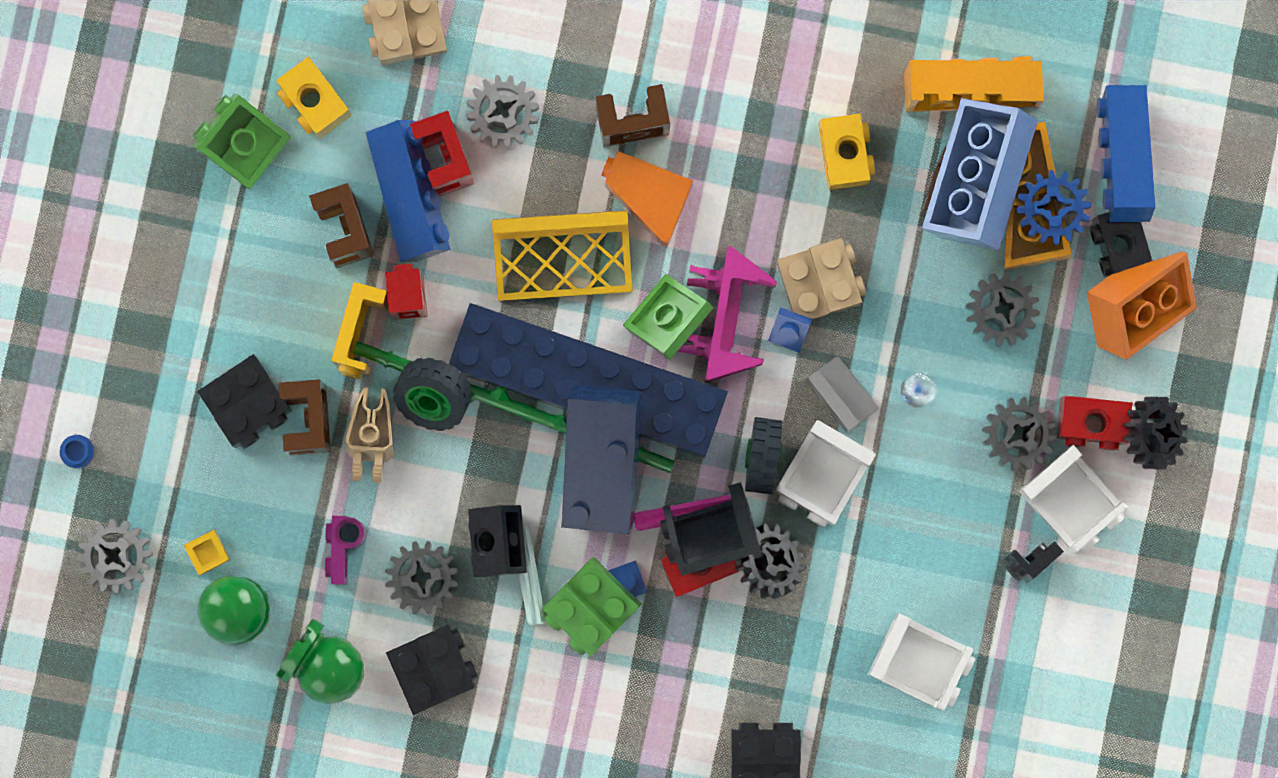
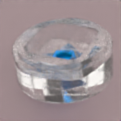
[901,372,937,408]

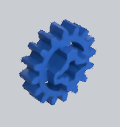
[1017,170,1092,246]

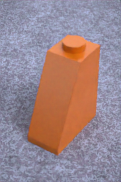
[601,151,693,248]

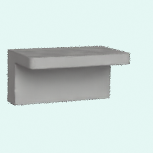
[805,357,878,433]

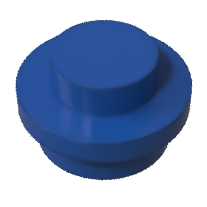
[59,434,94,469]

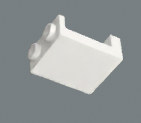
[774,420,876,528]
[1018,445,1128,553]
[867,613,975,711]

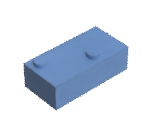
[922,98,1038,251]

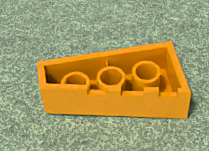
[904,56,1044,112]
[1004,122,1072,271]

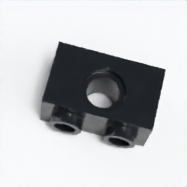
[1089,212,1153,278]
[468,505,527,577]

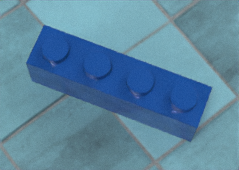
[1096,85,1156,222]
[365,120,451,262]

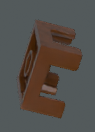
[595,84,670,147]
[309,183,374,269]
[279,379,331,456]

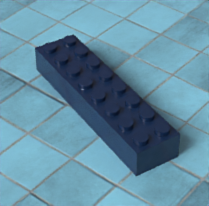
[448,303,728,459]

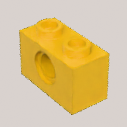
[276,56,352,139]
[818,113,875,190]

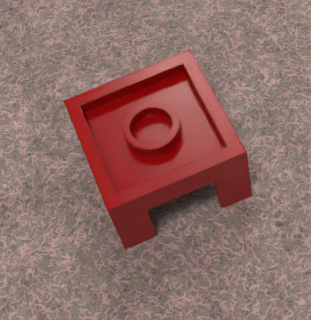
[410,110,474,197]

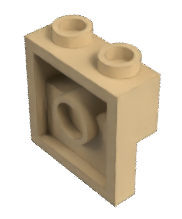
[362,0,447,65]
[776,238,866,320]

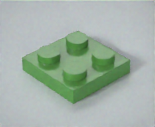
[623,274,713,360]

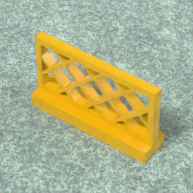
[492,210,633,301]

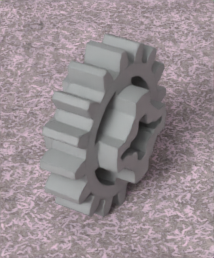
[466,75,539,149]
[77,519,153,594]

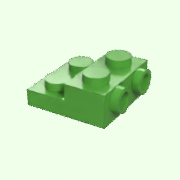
[193,93,291,190]
[542,556,642,657]

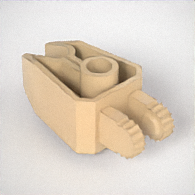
[345,388,394,483]

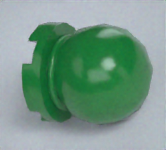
[197,575,270,644]
[276,618,364,704]

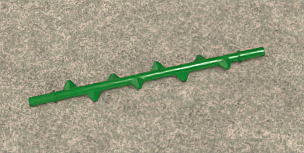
[353,341,675,473]

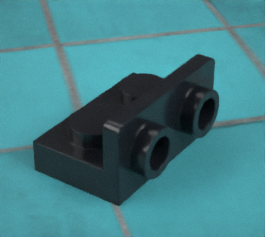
[1004,541,1064,583]

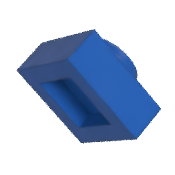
[768,307,812,353]
[608,560,647,597]

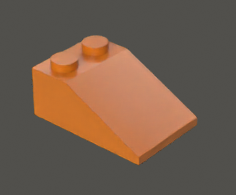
[1087,251,1197,360]

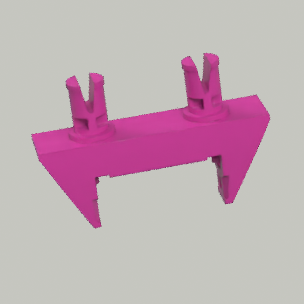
[676,246,777,383]

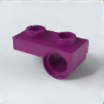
[325,515,367,585]

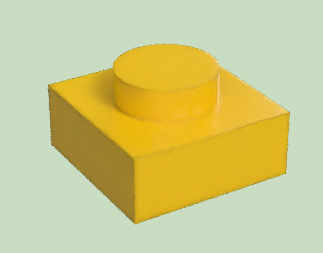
[183,530,231,576]

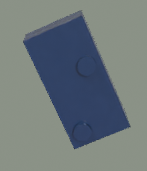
[561,385,642,534]

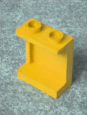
[331,282,389,379]

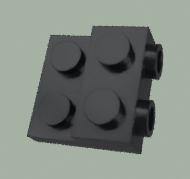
[197,354,292,449]
[386,625,479,715]
[731,723,801,778]

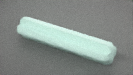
[519,525,545,626]

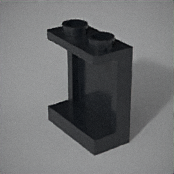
[660,482,761,576]

